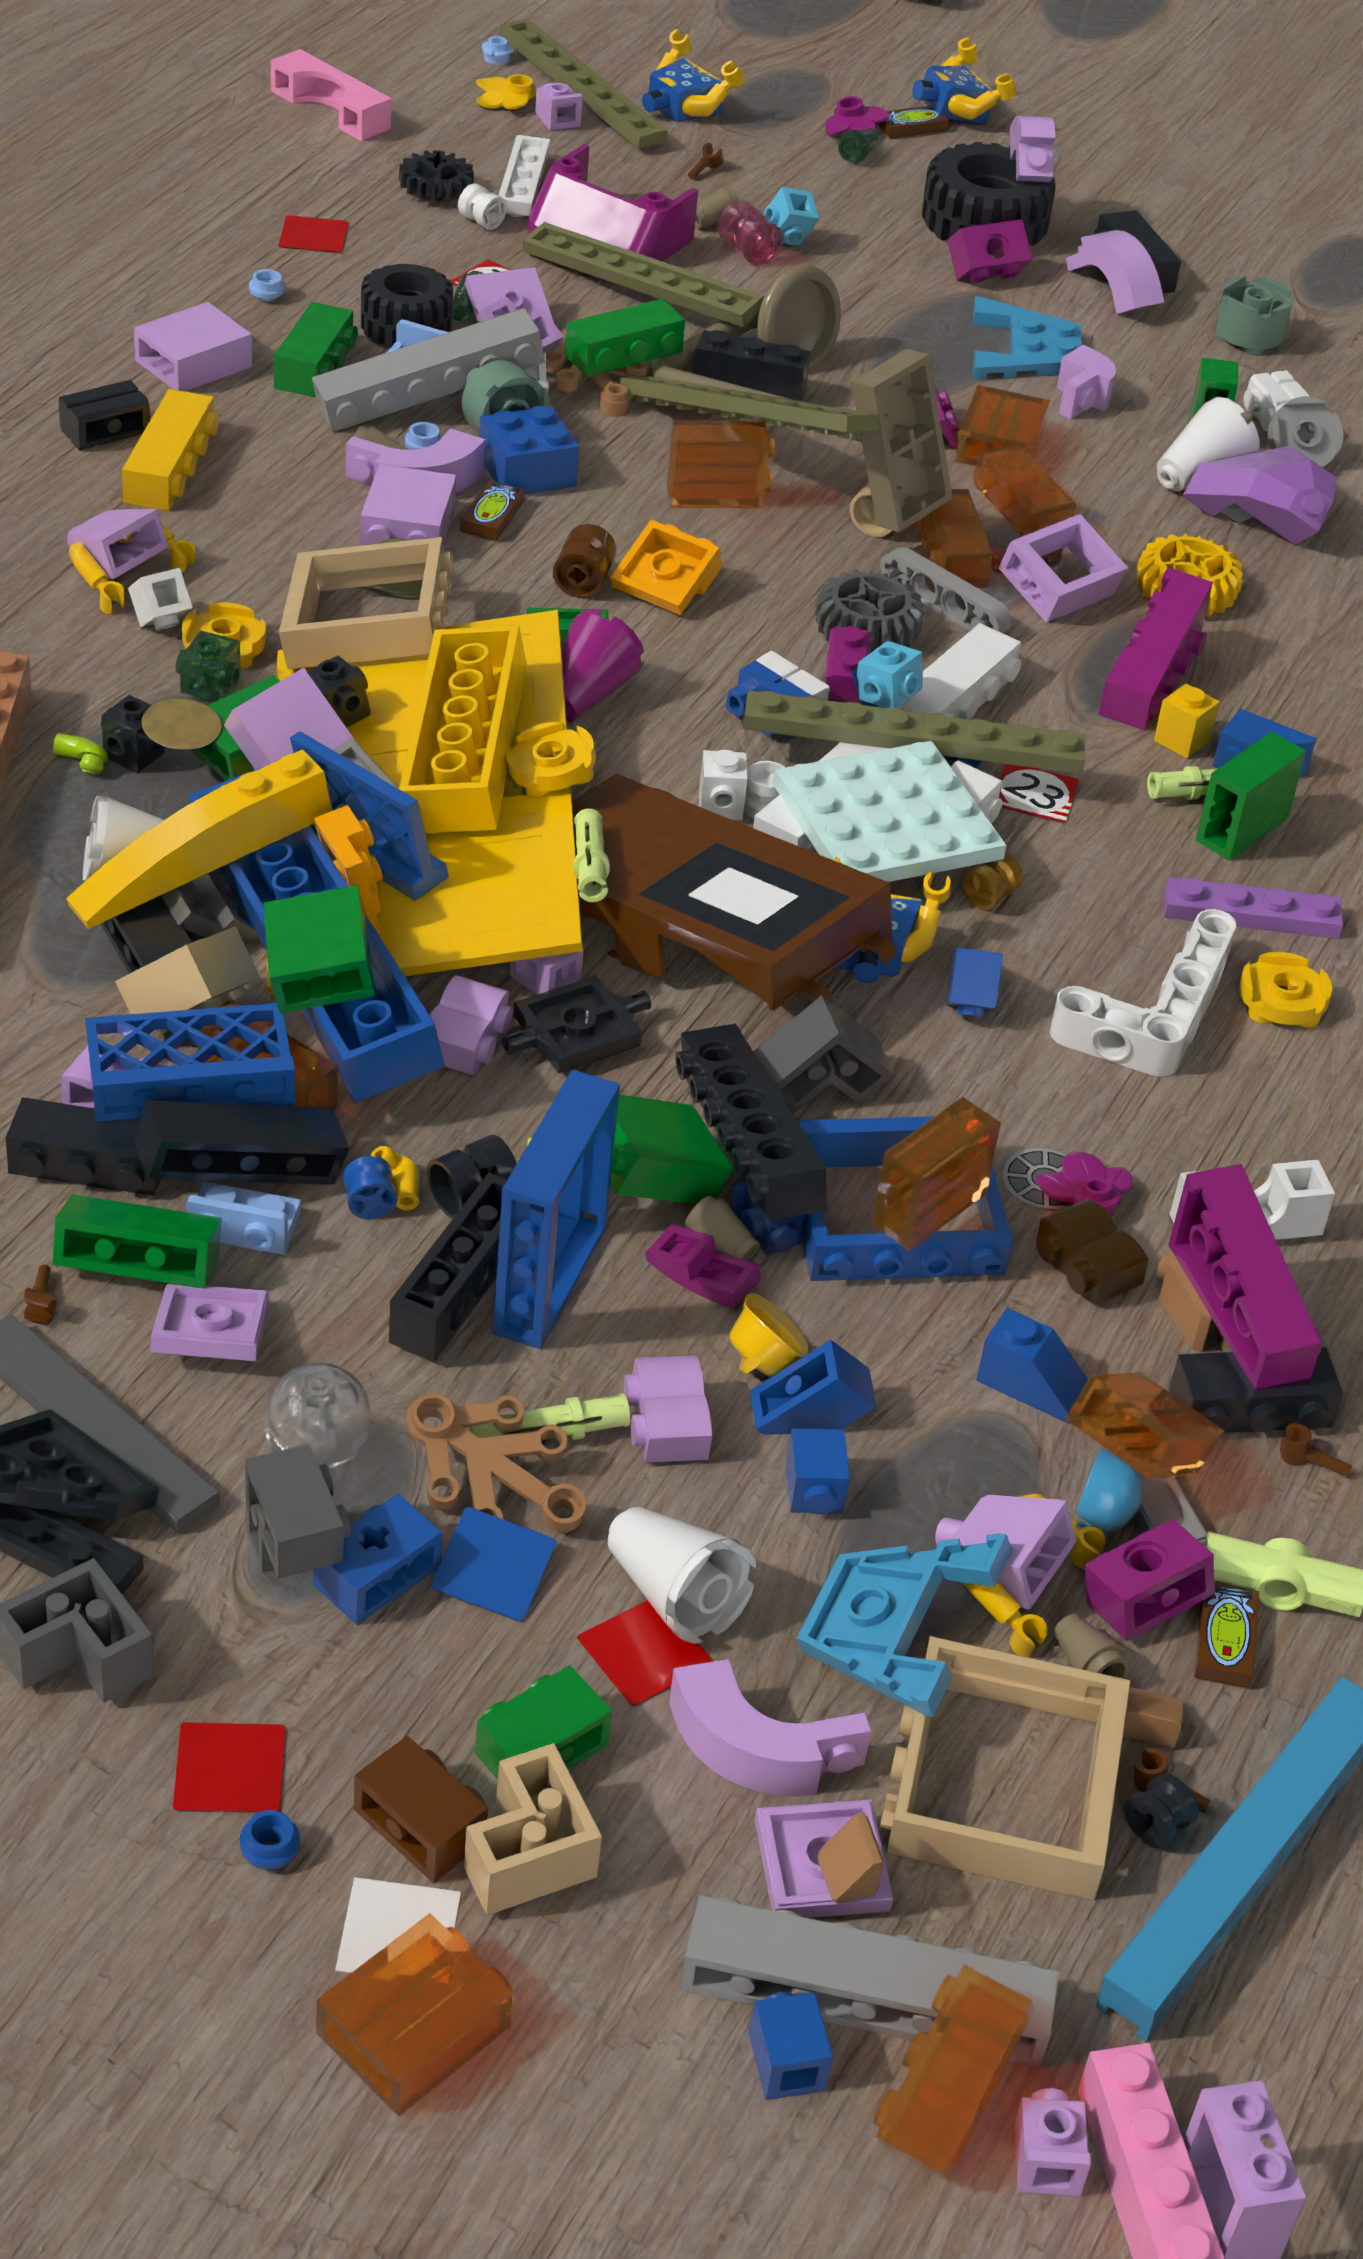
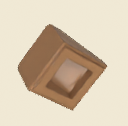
[1123,1687,1183,1749]
[818,1812,884,1903]

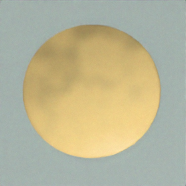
[142,699,221,750]

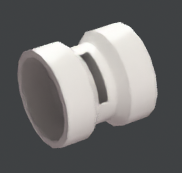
[458,183,507,230]
[744,761,785,819]

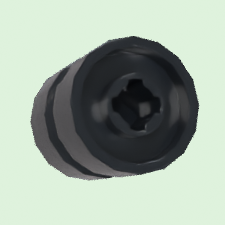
[427,1134,517,1219]

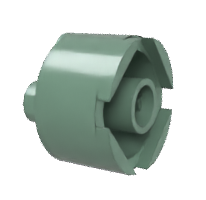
[1215,276,1293,356]
[462,360,550,432]

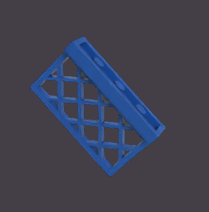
[290,731,449,901]
[85,1003,295,1122]

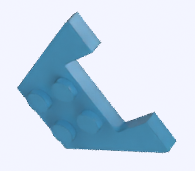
[973,296,1082,380]
[797,1533,1012,1717]

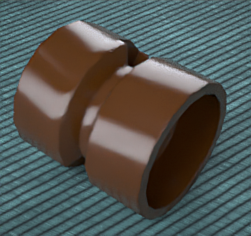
[553,524,617,598]

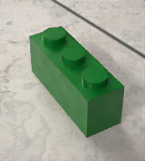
[565,299,685,377]
[274,302,358,397]
[52,1194,222,1289]

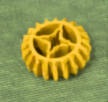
[1137,533,1243,617]

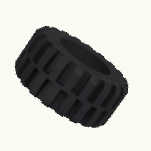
[921,142,1056,254]

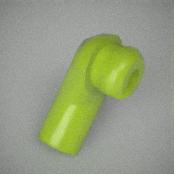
[53,733,108,775]

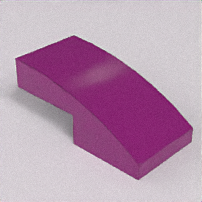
[645,1224,761,1309]

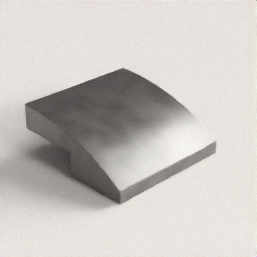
[161,871,260,943]

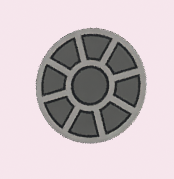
[1003,1148,1074,1209]

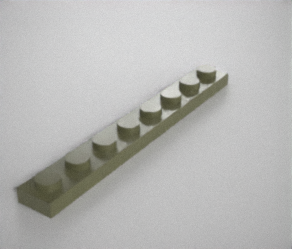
[500,19,668,149]
[522,222,764,327]
[743,690,1085,774]

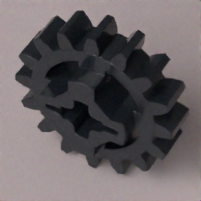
[399,150,474,202]

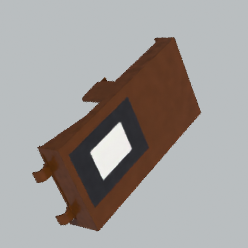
[572,774,897,1011]

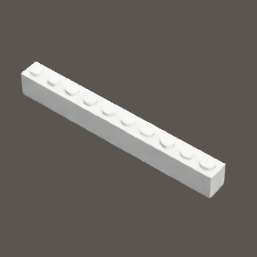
[753,623,1021,854]

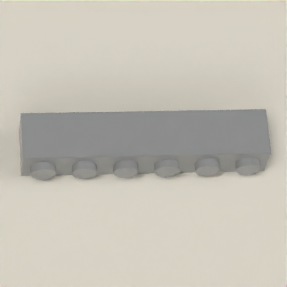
[312,308,545,433]
[680,1895,1059,2068]

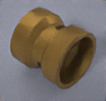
[962,852,1024,910]

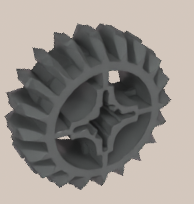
[815,570,924,653]

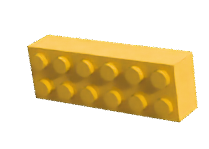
[399,625,527,834]

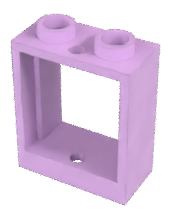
[999,514,1128,623]
[1183,2080,1306,2259]

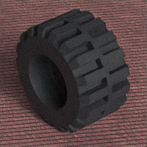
[361,264,453,348]

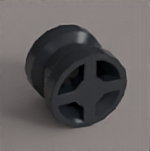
[1124,1773,1199,1848]

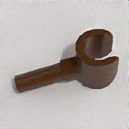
[688,143,724,180]
[24,1265,58,1324]
[1280,1423,1352,1477]
[1134,1748,1211,1813]

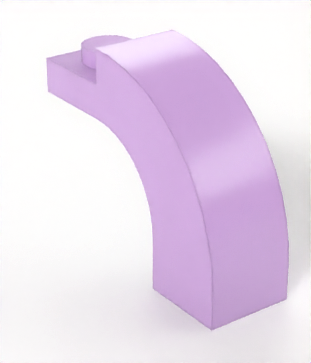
[1066,230,1164,314]
[345,428,485,493]
[669,1659,871,1796]

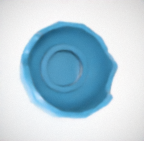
[1077,1448,1143,1535]

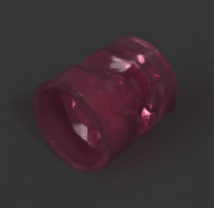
[718,200,782,265]

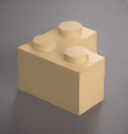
[115,926,260,1034]
[464,1743,602,1915]

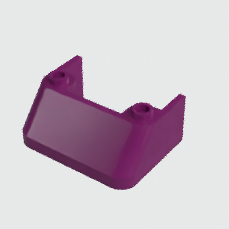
[528,144,698,262]

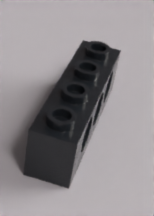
[389,1173,507,1362]

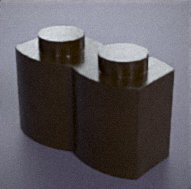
[1036,1199,1149,1305]

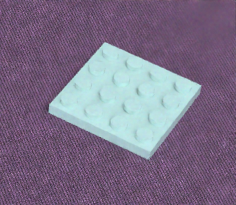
[773,741,1007,882]

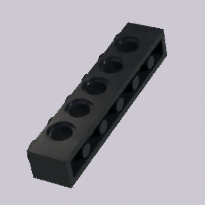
[675,1023,826,1221]

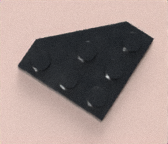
[0,1409,159,1521]

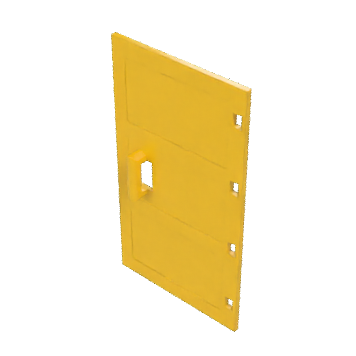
[267,610,583,996]

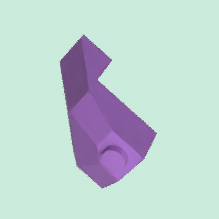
[1183,446,1336,545]

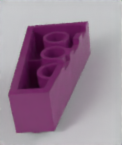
[1098,567,1213,730]
[1168,1164,1322,1390]

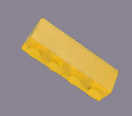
[122,389,219,511]

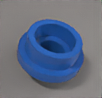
[240,1810,300,1869]

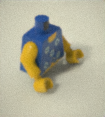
[642,29,744,122]
[912,38,1016,124]
[834,856,951,983]

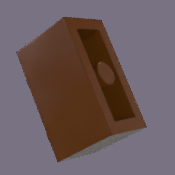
[354,1735,488,1884]

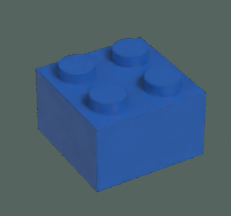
[479,406,579,494]

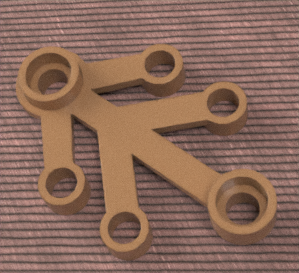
[546,329,647,417]
[406,1393,586,1532]

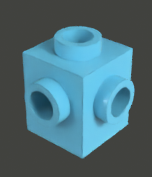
[763,187,819,246]
[857,641,923,708]

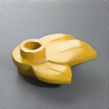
[476,74,536,110]

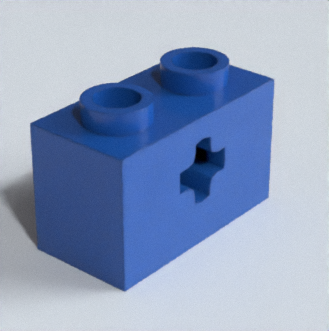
[313,1494,442,1625]

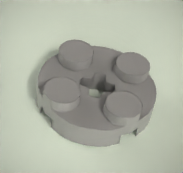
[1268,396,1344,468]

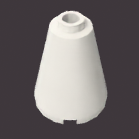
[1157,397,1260,491]
[83,796,164,882]
[608,1507,756,1644]

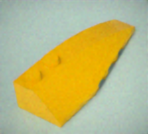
[66,749,333,929]

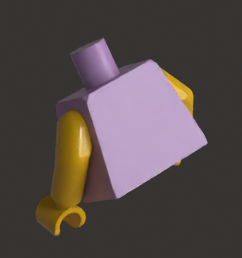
[67,509,196,614]
[935,1493,1106,1658]

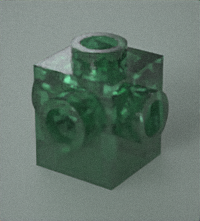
[176,630,241,702]

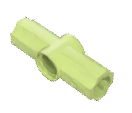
[1204,1531,1363,1617]

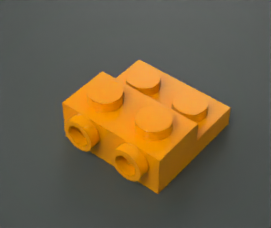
[610,519,723,616]
[314,805,383,934]

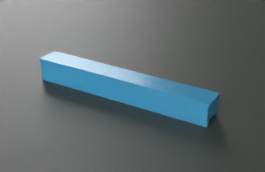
[1095,1676,1363,2042]

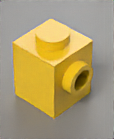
[1154,684,1220,759]

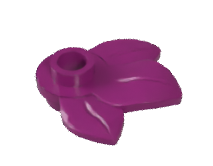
[825,96,889,141]
[1036,1152,1133,1217]

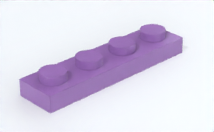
[1164,877,1343,939]

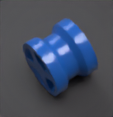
[342,1156,398,1220]

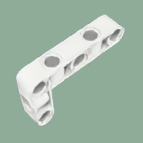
[1050,909,1236,1077]

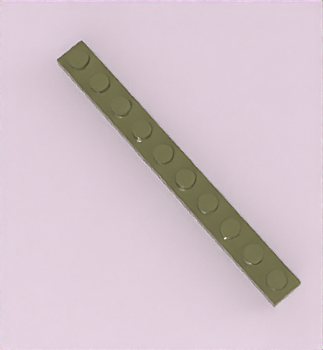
[620,376,879,439]

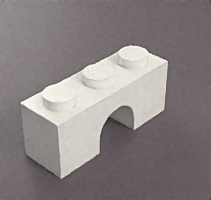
[1170,1160,1335,1240]

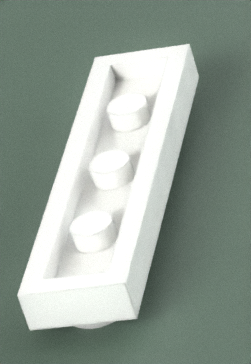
[499,135,550,217]

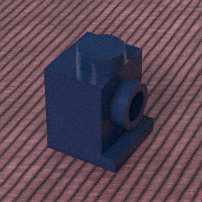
[730,1181,805,1255]

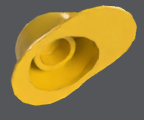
[729,1293,809,1377]

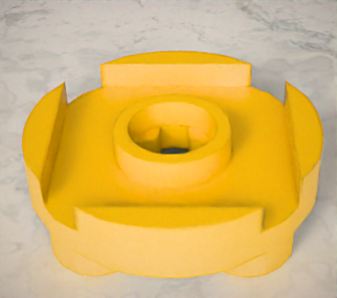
[182,602,266,669]
[506,722,596,797]
[1239,952,1332,1028]

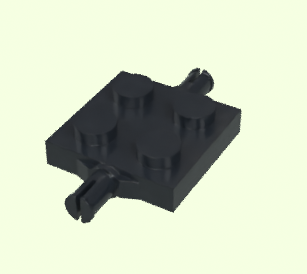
[502,976,651,1073]

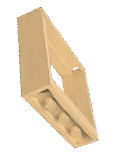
[279,537,454,669]
[880,1636,1130,1900]

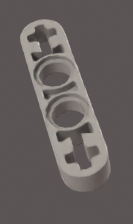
[880,547,1011,633]

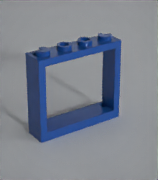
[493,1069,620,1350]
[797,1115,1013,1281]

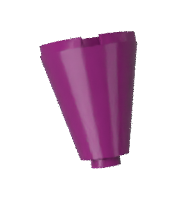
[561,609,644,723]

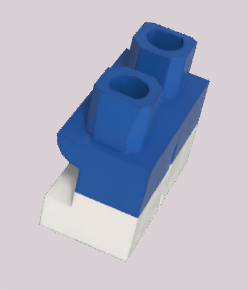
[726,650,830,738]

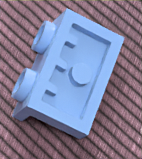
[186,1181,301,1255]

